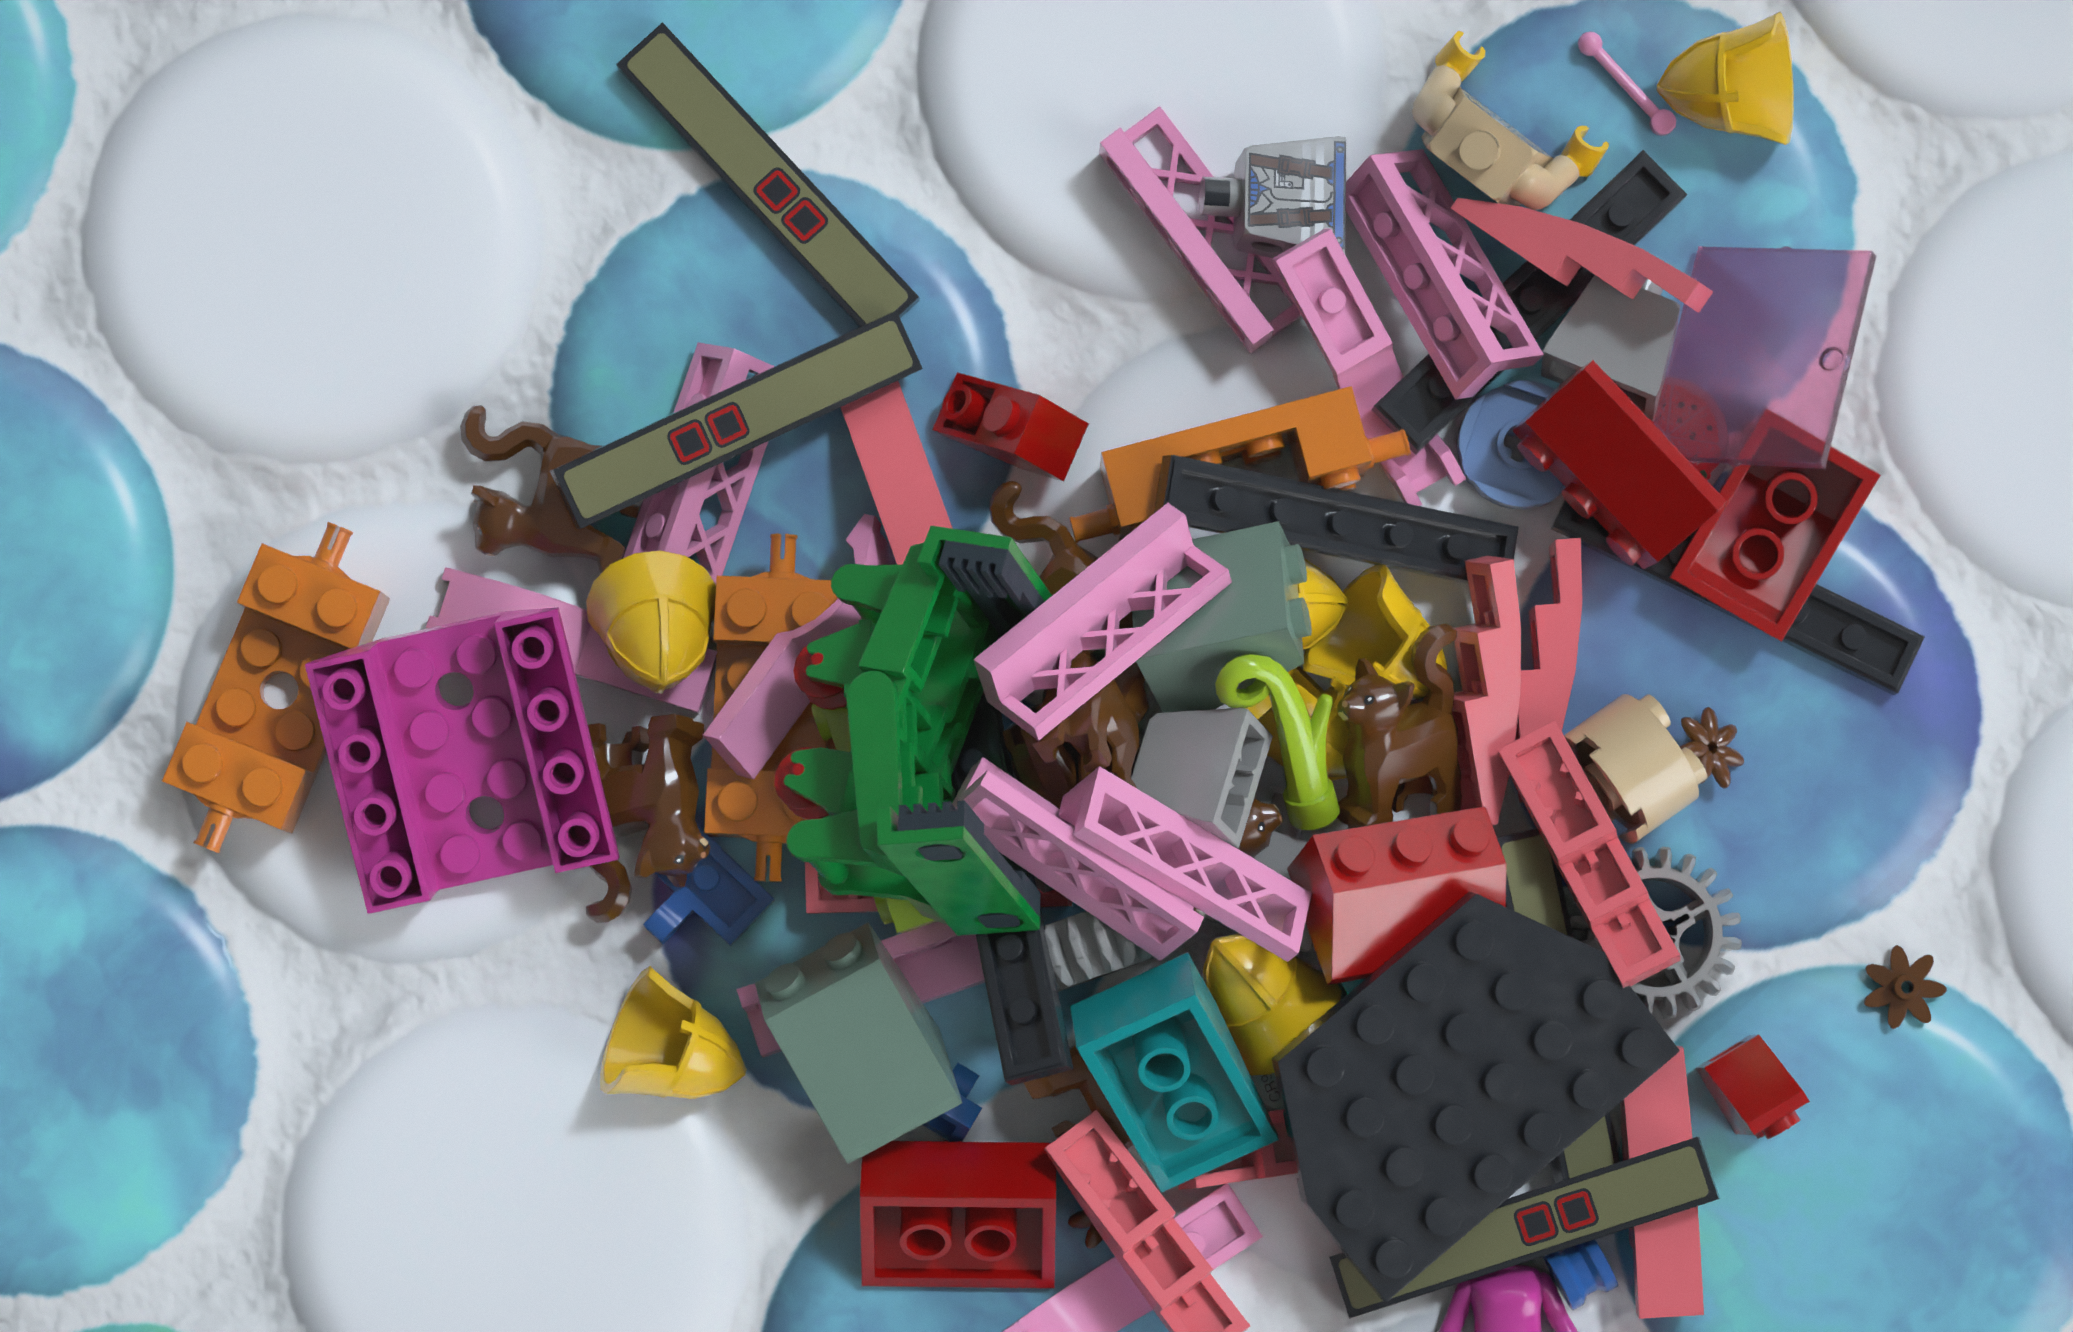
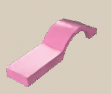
[1271,228,1466,506]
[703,514,897,779]
[426,567,717,714]
[1001,1183,1263,1332]

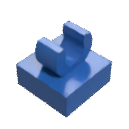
[922,1062,982,1142]

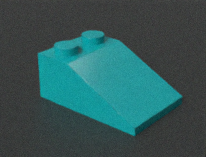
[1070,952,1279,1192]

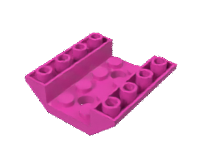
[305,607,620,914]

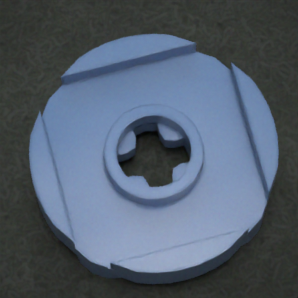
[1457,380,1566,510]

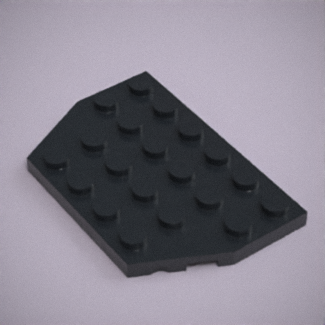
[1272,891,1680,1302]

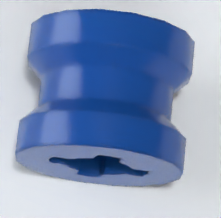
[1542,1240,1618,1310]

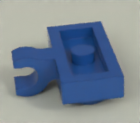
[637,825,775,947]

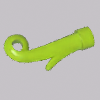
[1215,654,1340,830]

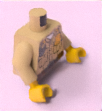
[1412,31,1609,210]

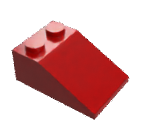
[1670,409,1881,642]

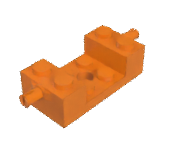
[1069,386,1411,543]
[162,522,390,853]
[704,533,838,882]

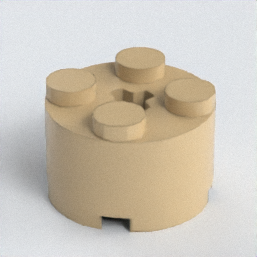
[1564,694,1707,844]

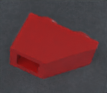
[932,372,1089,482]
[1696,1034,1810,1140]

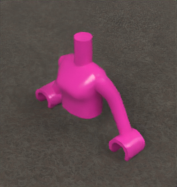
[1438,1264,1578,1332]

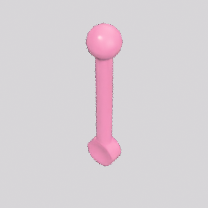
[1578,31,1676,136]

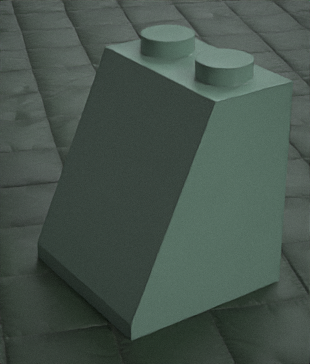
[1132,521,1312,713]
[755,922,962,1164]

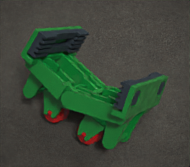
[774,526,1052,936]

